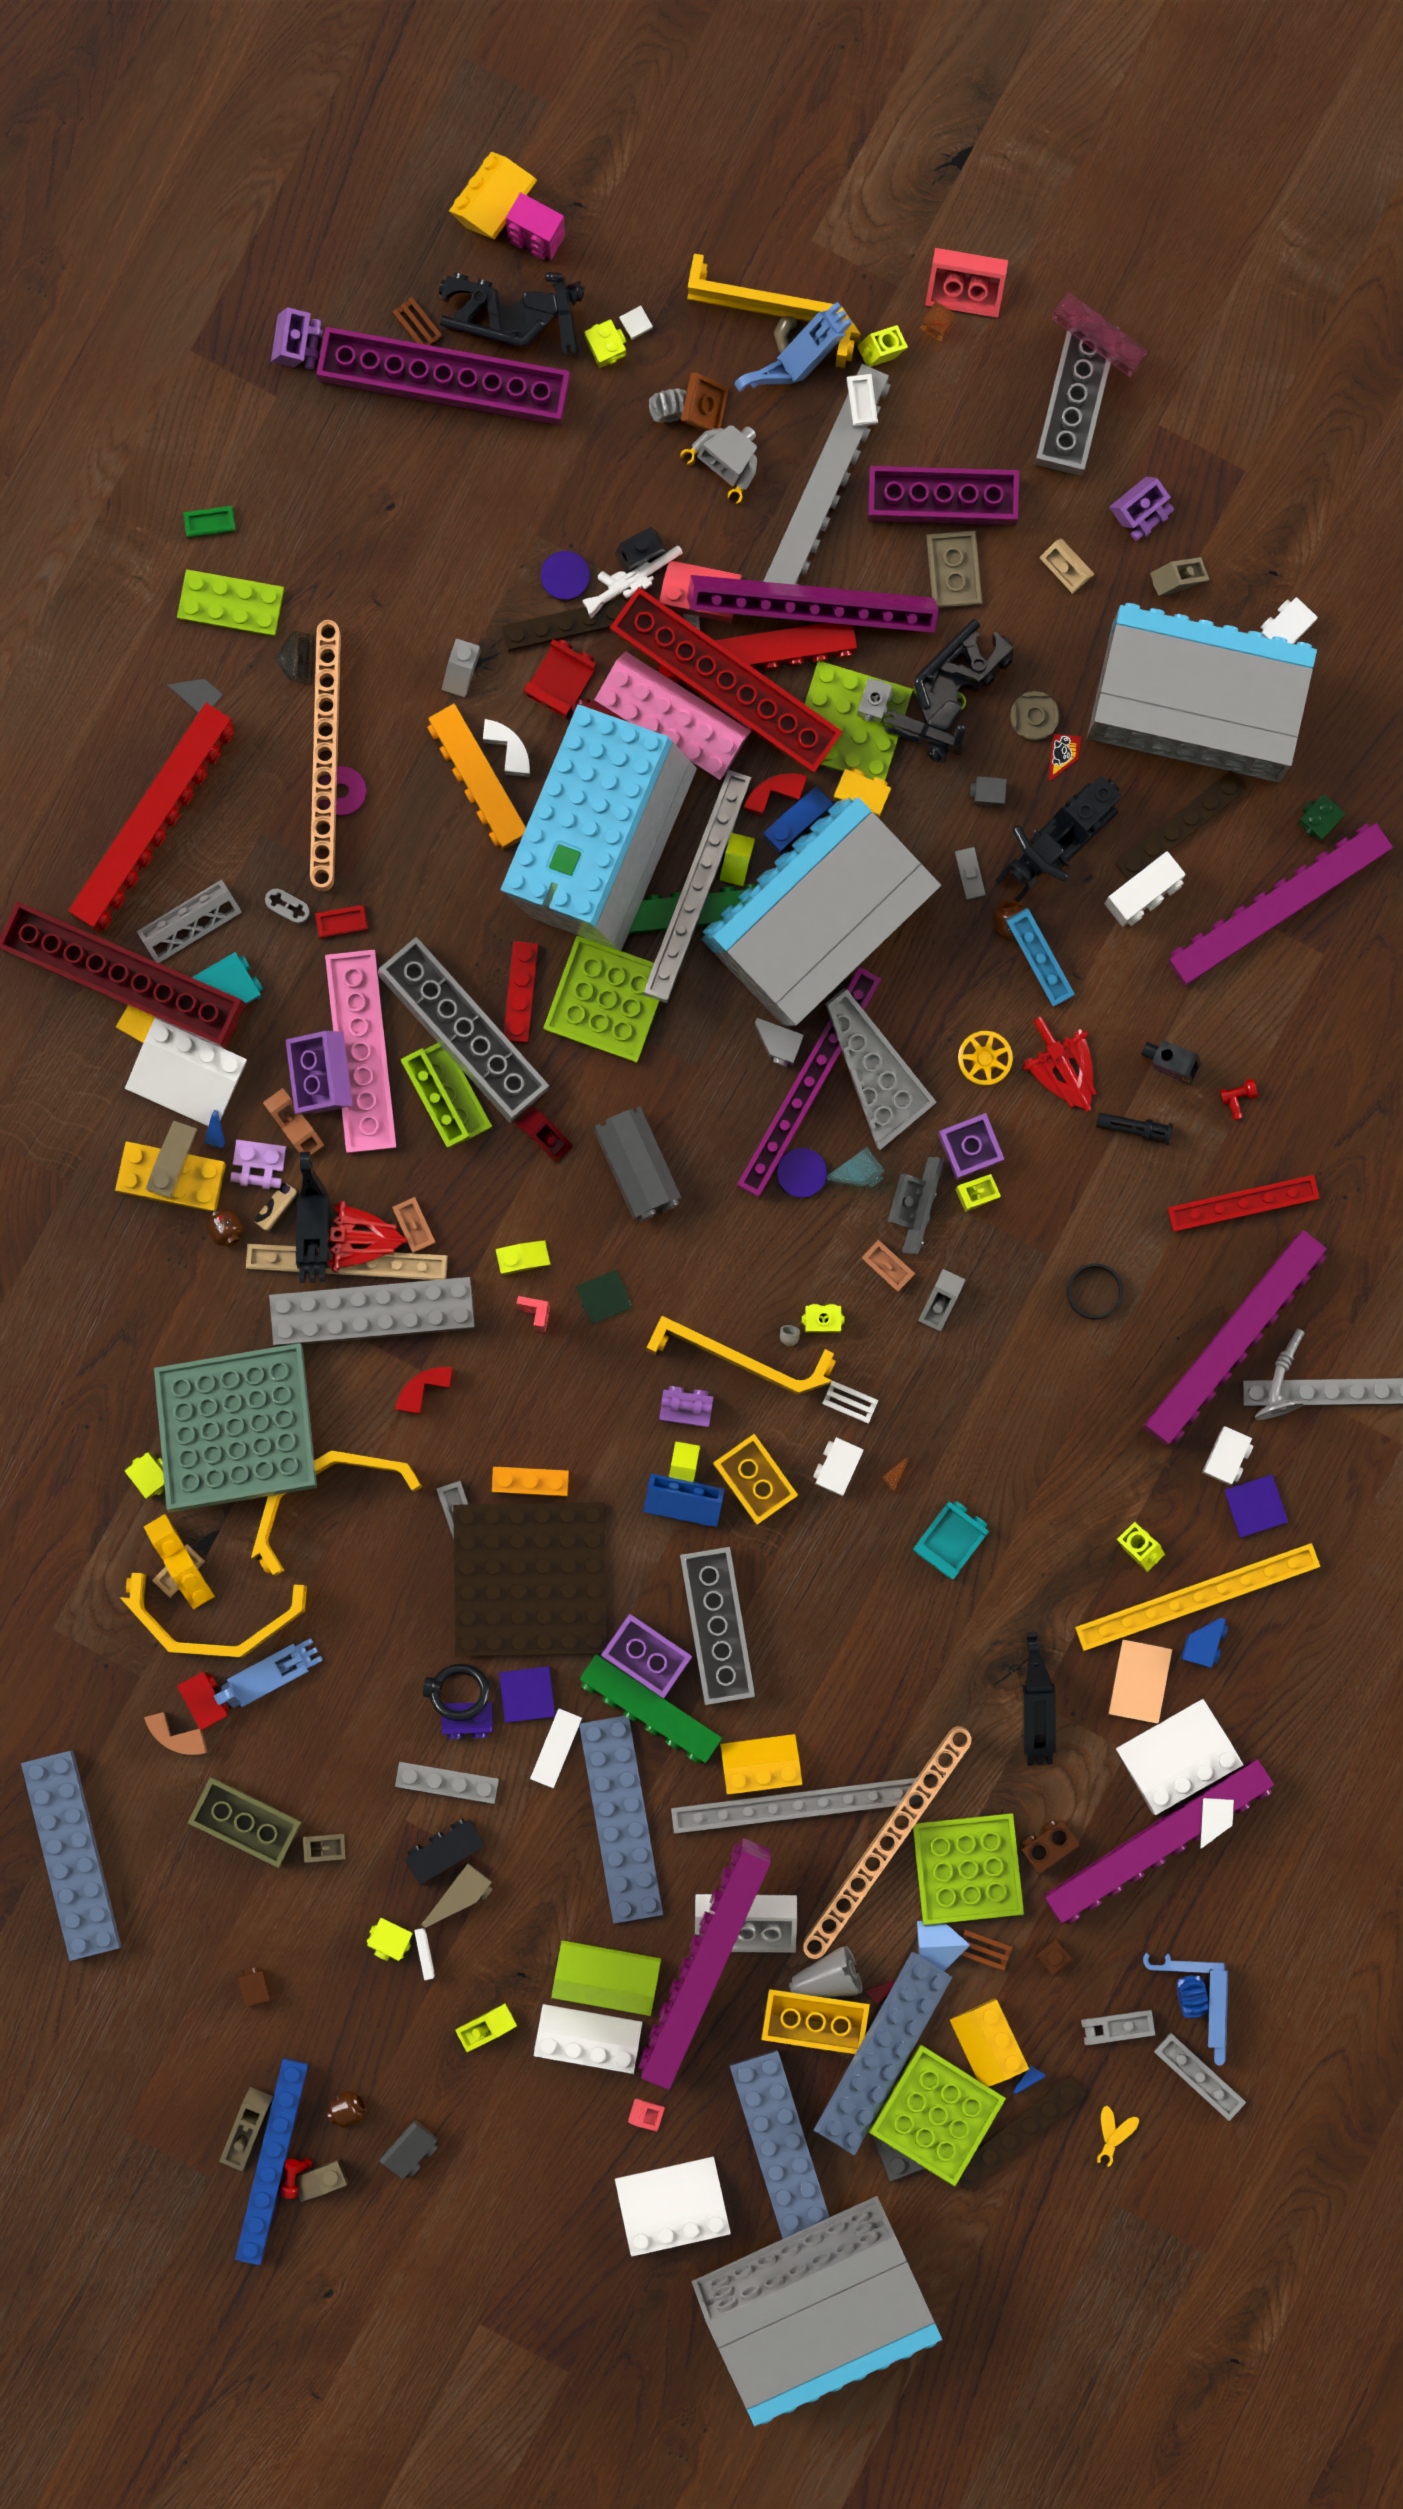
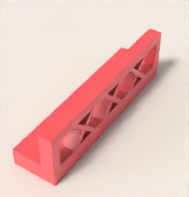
[517,1296,550,1333]

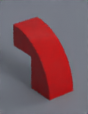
[744,773,807,817]
[395,1367,453,1414]

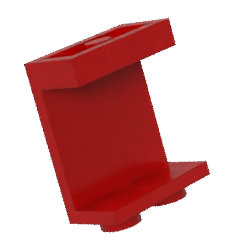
[523,639,596,719]

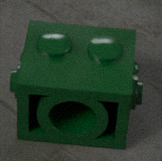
[1298,794,1345,843]

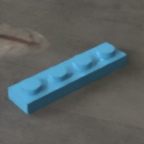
[1006,908,1075,1007]

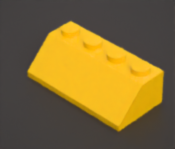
[761,1989,870,2054]

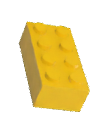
[115,1141,226,1213]

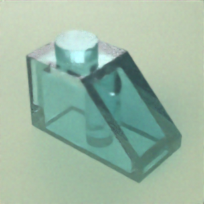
[826,1147,885,1188]

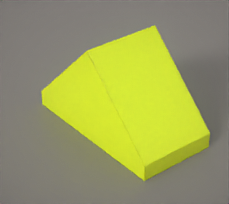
[719,833,755,887]
[955,1174,1001,1212]
[669,1441,700,1482]

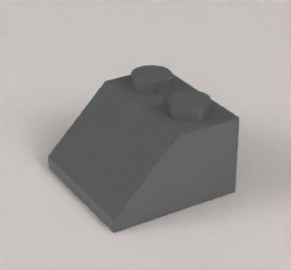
[379,2119,438,2179]

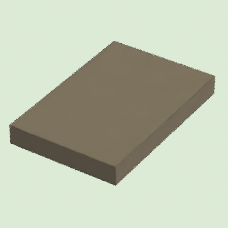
[926,531,983,609]

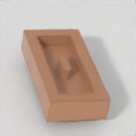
[392,1197,436,1253]
[861,1240,915,1292]

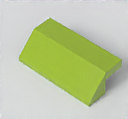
[400,1043,492,1148]
[551,1940,661,2016]

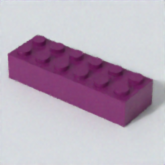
[868,466,1019,525]

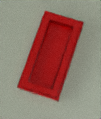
[315,905,369,939]

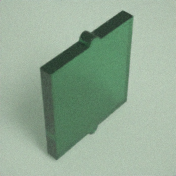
[576,1270,632,1325]

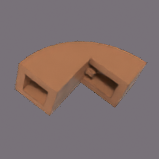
[263,1088,324,1155]
[144,1712,208,1755]

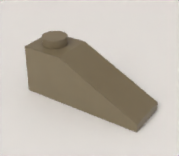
[146,1120,197,1200]
[422,1863,493,1928]
[219,2087,273,2172]

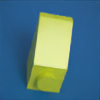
[496,1240,550,1276]
[455,2004,517,2052]

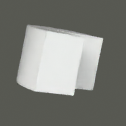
[483,719,530,777]

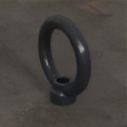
[423,1664,490,1721]

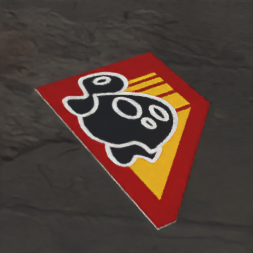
[1048,734,1081,780]

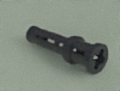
[1096,1112,1173,1146]

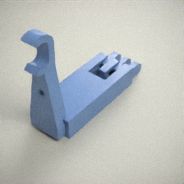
[734,302,852,392]
[214,1638,323,1708]
[1143,1952,1228,2066]

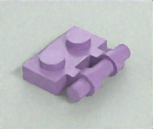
[230,1140,287,1190]

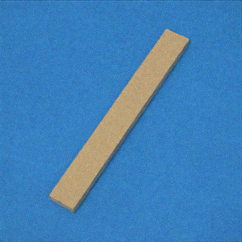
[246,1244,448,1280]

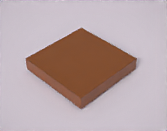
[681,373,729,432]

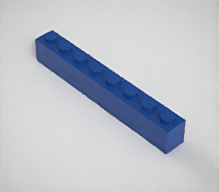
[235,2057,309,2265]

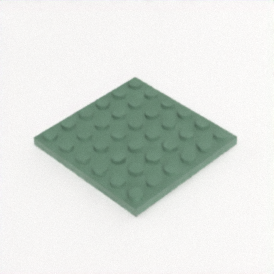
[154,1343,317,1513]

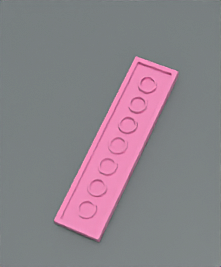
[325,950,397,1154]

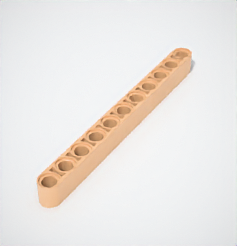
[310,620,341,892]
[803,1726,971,1959]

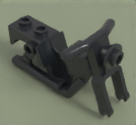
[439,272,585,356]
[884,618,1013,763]
[995,776,1122,903]

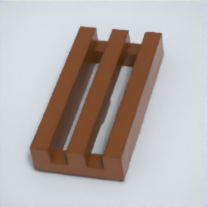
[392,297,442,346]
[961,1930,1013,1971]

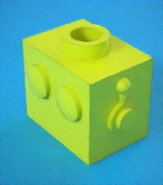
[584,319,626,368]
[857,325,908,367]
[802,1304,844,1333]
[125,1452,165,1499]
[1117,1522,1165,1572]
[367,1918,413,1962]

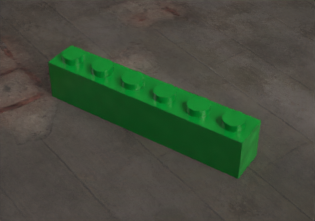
[628,884,758,934]
[579,1654,722,1765]

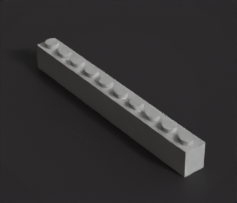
[763,364,891,585]

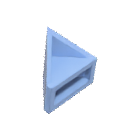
[917,1921,970,1971]

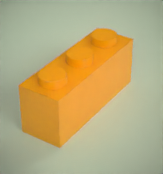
[492,1467,569,1497]

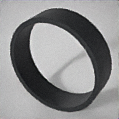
[1067,1263,1123,1319]

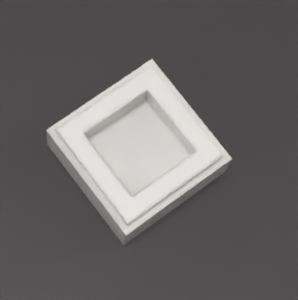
[619,305,653,340]

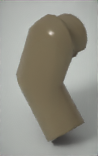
[774,316,797,353]

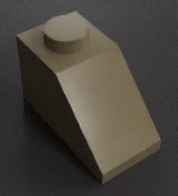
[1150,557,1209,596]
[295,2159,348,2202]

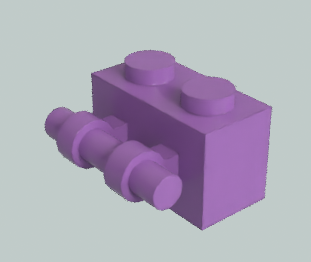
[271,307,322,369]
[1109,477,1174,541]
[659,1386,713,1428]

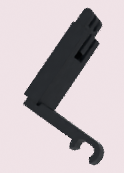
[296,1152,330,1283]
[1022,1632,1056,1766]

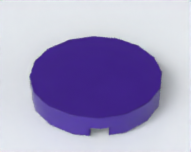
[541,551,590,601]
[777,1148,827,1198]

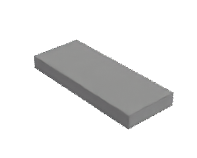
[955,847,986,900]

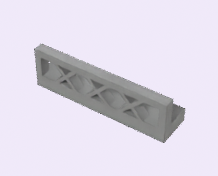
[137,879,242,963]

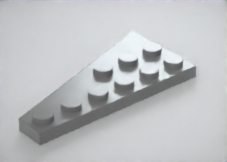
[825,988,937,1151]

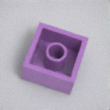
[938,1113,1004,1180]

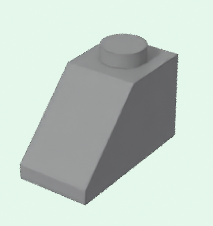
[441,639,481,698]
[755,1018,804,1067]
[918,1269,965,1332]

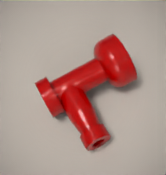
[1220,1078,1258,1120]
[278,2158,312,2199]

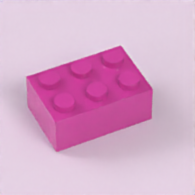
[506,192,565,261]

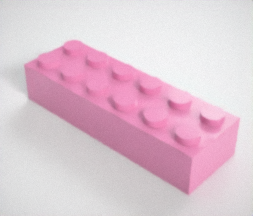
[594,651,751,779]

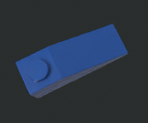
[763,786,834,855]

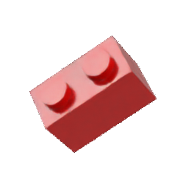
[177,1671,230,1730]

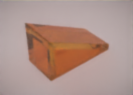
[882,1457,908,1492]

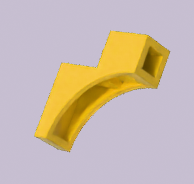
[144,1514,215,1609]

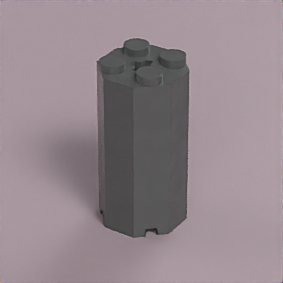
[593,1107,681,1223]

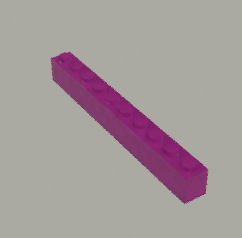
[687,575,939,633]
[1168,823,1393,987]
[737,967,881,1199]

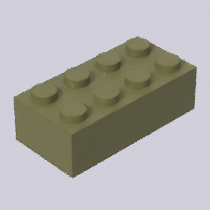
[188,1777,303,1868]

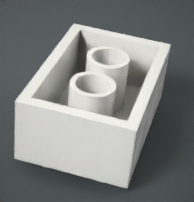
[1104,851,1186,927]

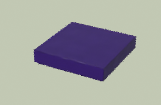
[1224,1475,1288,1538]
[499,1666,555,1723]

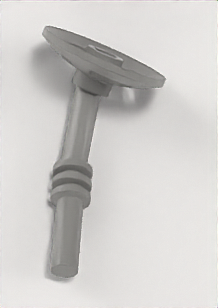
[1254,1329,1305,1420]

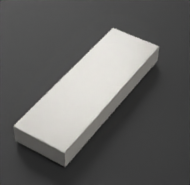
[530,1709,582,1788]

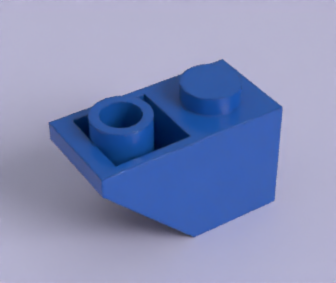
[1180,1618,1228,1668]

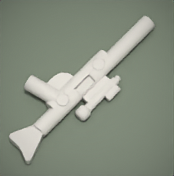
[583,545,683,618]

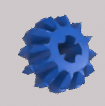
[1176,1975,1209,2019]

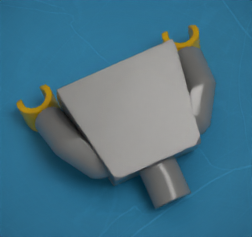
[680,426,757,504]

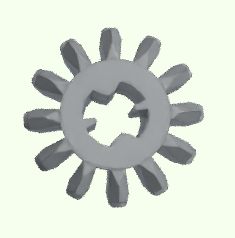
[649,388,687,423]

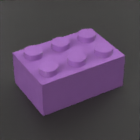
[286,1031,353,1114]
[601,1614,692,1698]

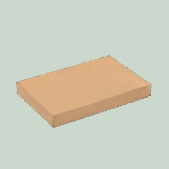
[1108,1640,1172,1724]

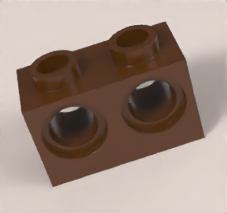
[1020,1819,1080,1874]

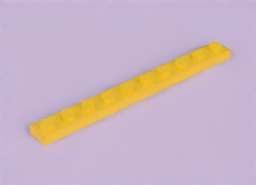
[1075,1543,1320,1651]

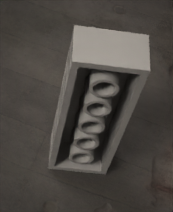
[1034,316,1119,476]
[680,1547,755,1705]

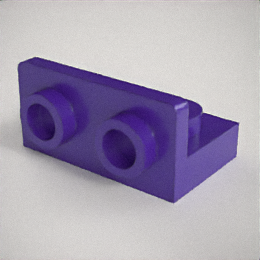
[441,1702,493,1739]

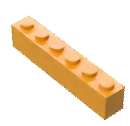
[427,704,526,850]

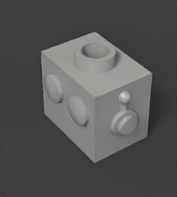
[857,678,892,723]

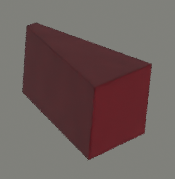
[864,1979,897,2004]

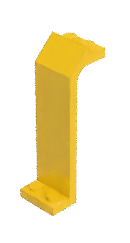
[687,254,861,368]
[647,1316,836,1395]

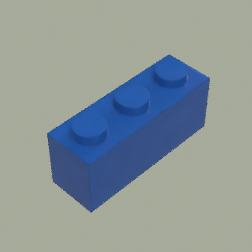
[643,1474,725,1527]

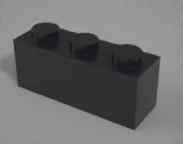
[405,1818,486,1885]

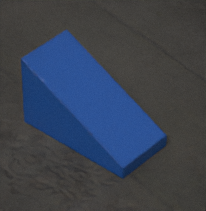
[204,1110,225,1148]
[1013,2064,1046,2094]

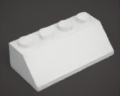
[695,1894,797,1953]
[534,2004,642,2074]

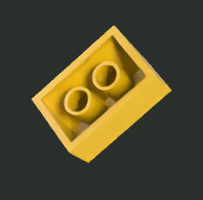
[449,152,537,240]
[720,1734,802,1795]
[950,1998,1029,2087]

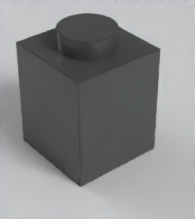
[970,776,1007,807]

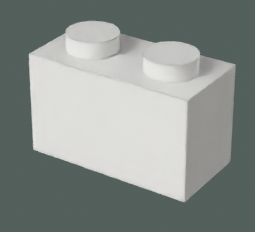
[1260,597,1318,644]
[1202,1426,1253,1485]
[813,1437,863,1496]

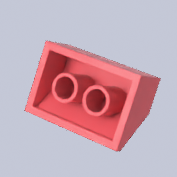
[925,248,1008,318]
[659,561,742,624]

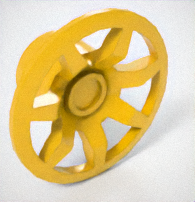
[958,1031,1013,1085]

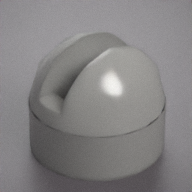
[780,1325,800,1347]

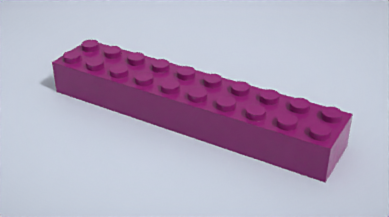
[316,327,570,426]
[1141,1230,1327,1446]
[1042,1759,1274,1924]
[638,1837,771,2090]

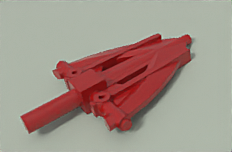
[1022,1016,1096,1112]
[329,1201,407,1273]

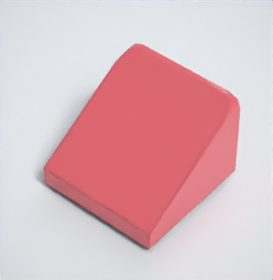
[628,2098,665,2132]

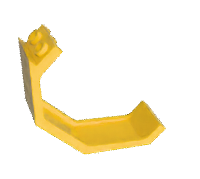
[251,1451,422,1576]
[120,1573,307,1657]

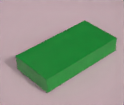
[183,506,236,538]

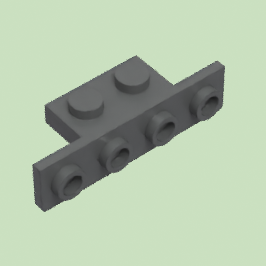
[888,1157,944,1255]

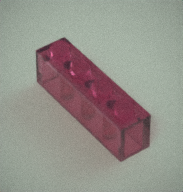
[1051,292,1148,378]

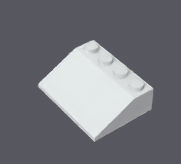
[125,1018,247,1126]
[1116,1699,1243,1815]
[615,2156,731,2257]

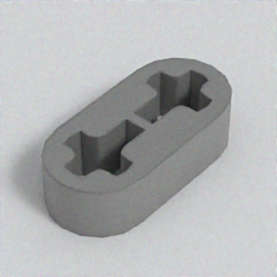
[265,888,310,924]

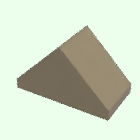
[303,1834,346,1863]

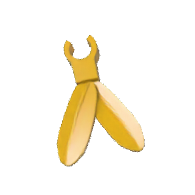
[1097,2106,1139,2167]

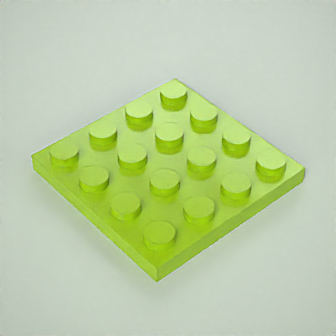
[805,661,913,781]
[543,936,659,1063]
[913,1813,1024,1925]
[868,2045,1006,2186]

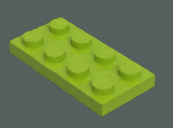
[177,569,284,637]

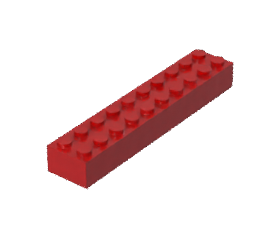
[609,587,843,774]
[68,703,235,934]

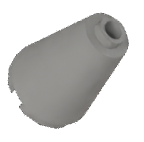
[789,1946,862,1998]

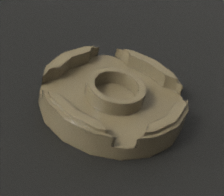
[1010,691,1060,741]

